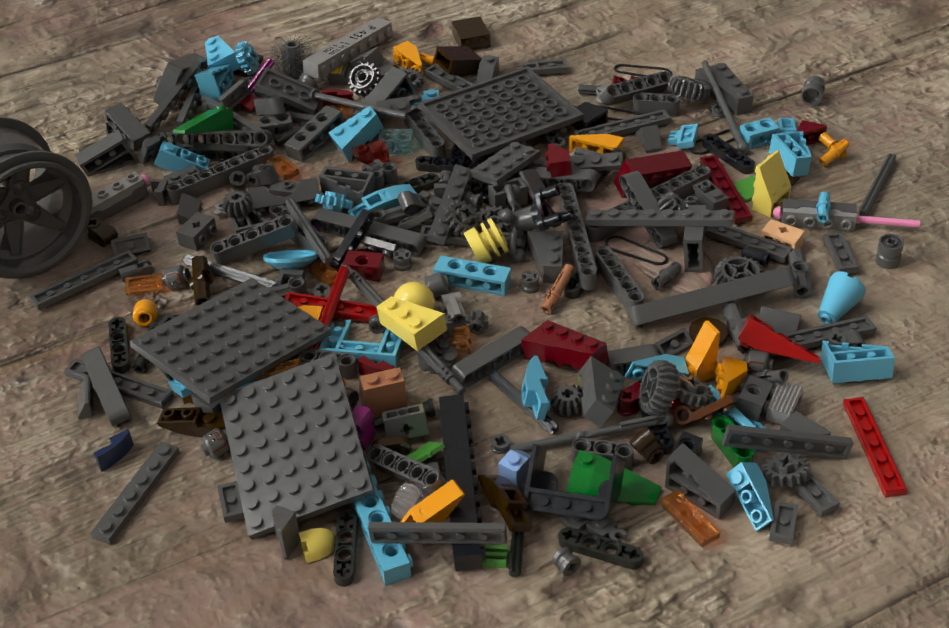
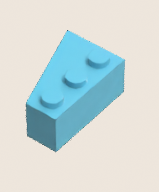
[205,36,241,72]
[195,65,235,101]
[329,106,384,163]
[769,131,812,177]
[821,341,895,383]

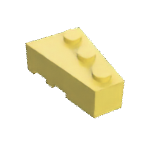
[377,296,447,351]

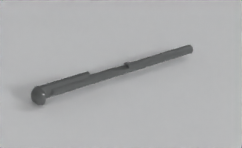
[701,60,750,153]
[310,89,409,119]
[510,412,674,451]

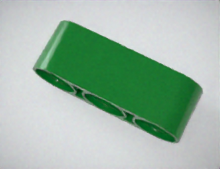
[711,415,754,468]

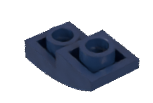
[94,429,134,472]

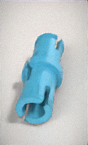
[816,192,831,223]

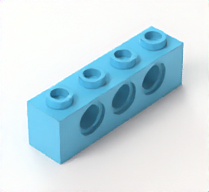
[433,255,511,296]

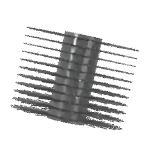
[269,35,315,80]

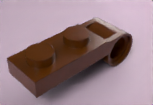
[673,394,738,425]

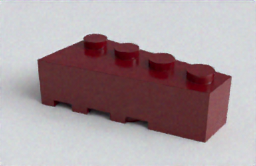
[613,150,692,198]
[521,320,610,370]

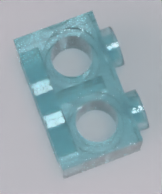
[378,129,414,154]

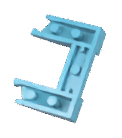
[318,320,404,368]

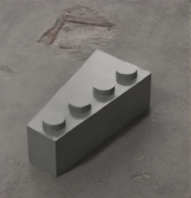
[695,63,753,115]
[353,66,416,122]

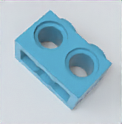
[740,117,780,149]

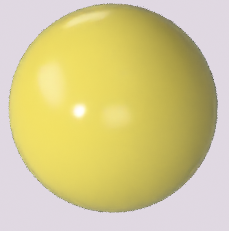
[394,281,435,310]

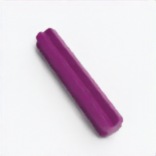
[248,58,275,94]

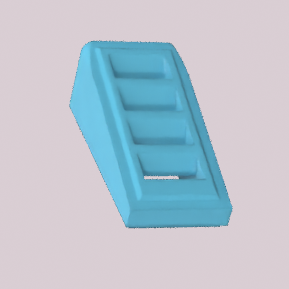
[778,118,797,133]

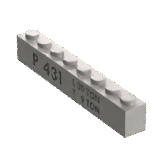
[303,17,393,79]

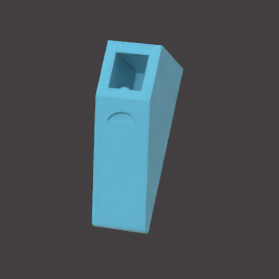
[154,141,210,171]
[625,354,689,381]
[726,462,774,532]

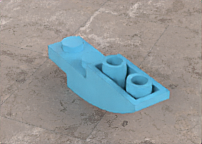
[347,184,418,217]
[521,356,550,420]

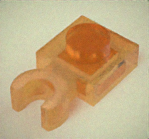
[450,325,472,355]

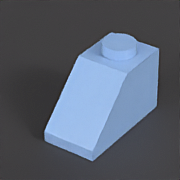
[498,450,531,487]

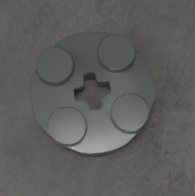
[418,340,457,374]

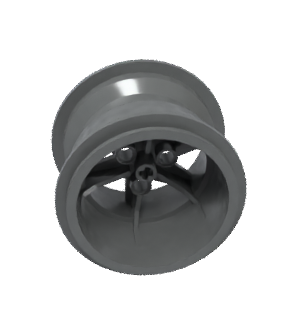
[0,117,92,279]

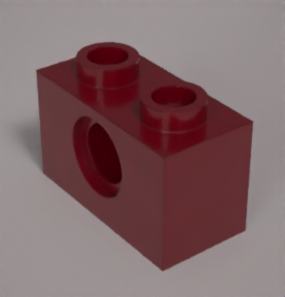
[342,250,385,282]

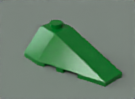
[173,106,234,134]
[566,450,662,505]

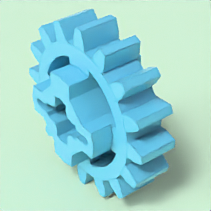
[235,41,260,75]
[315,191,354,212]

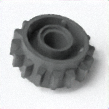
[348,62,382,97]

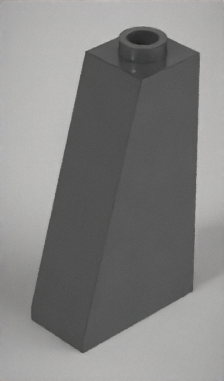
[683,205,707,272]

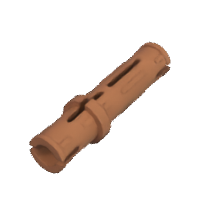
[540,264,575,314]

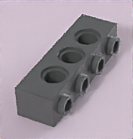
[284,105,344,163]

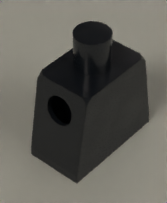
[571,102,608,130]

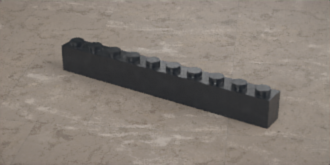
[439,394,486,572]

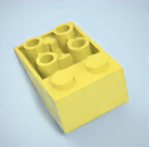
[752,150,791,217]

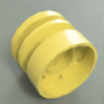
[464,218,509,264]

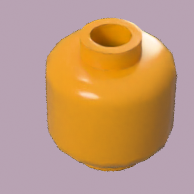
[133,299,158,327]

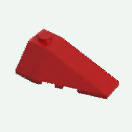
[738,313,821,364]

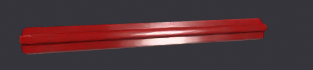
[308,266,350,350]

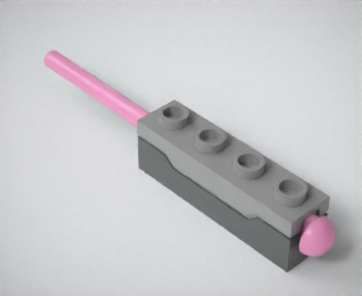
[90,172,150,221]
[773,199,920,231]

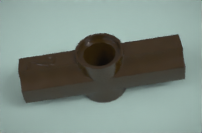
[189,255,214,306]

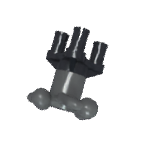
[500,184,575,262]

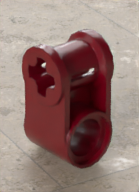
[617,381,642,416]

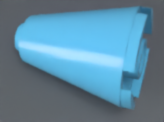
[818,271,866,324]

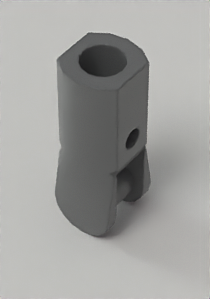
[119,260,154,282]

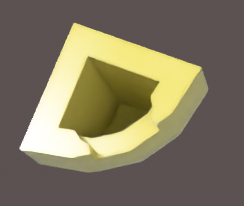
[299,528,336,563]

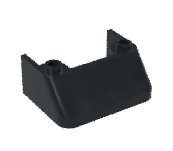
[524,443,626,521]

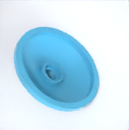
[263,250,319,270]

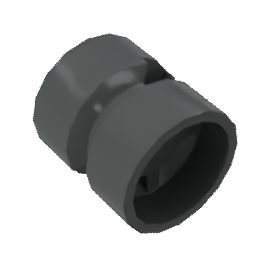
[801,75,825,106]
[875,234,904,269]

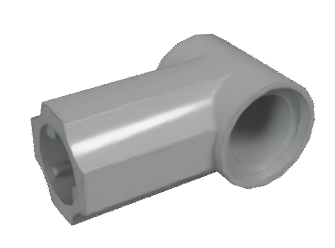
[441,292,466,327]

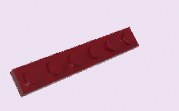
[699,155,752,224]

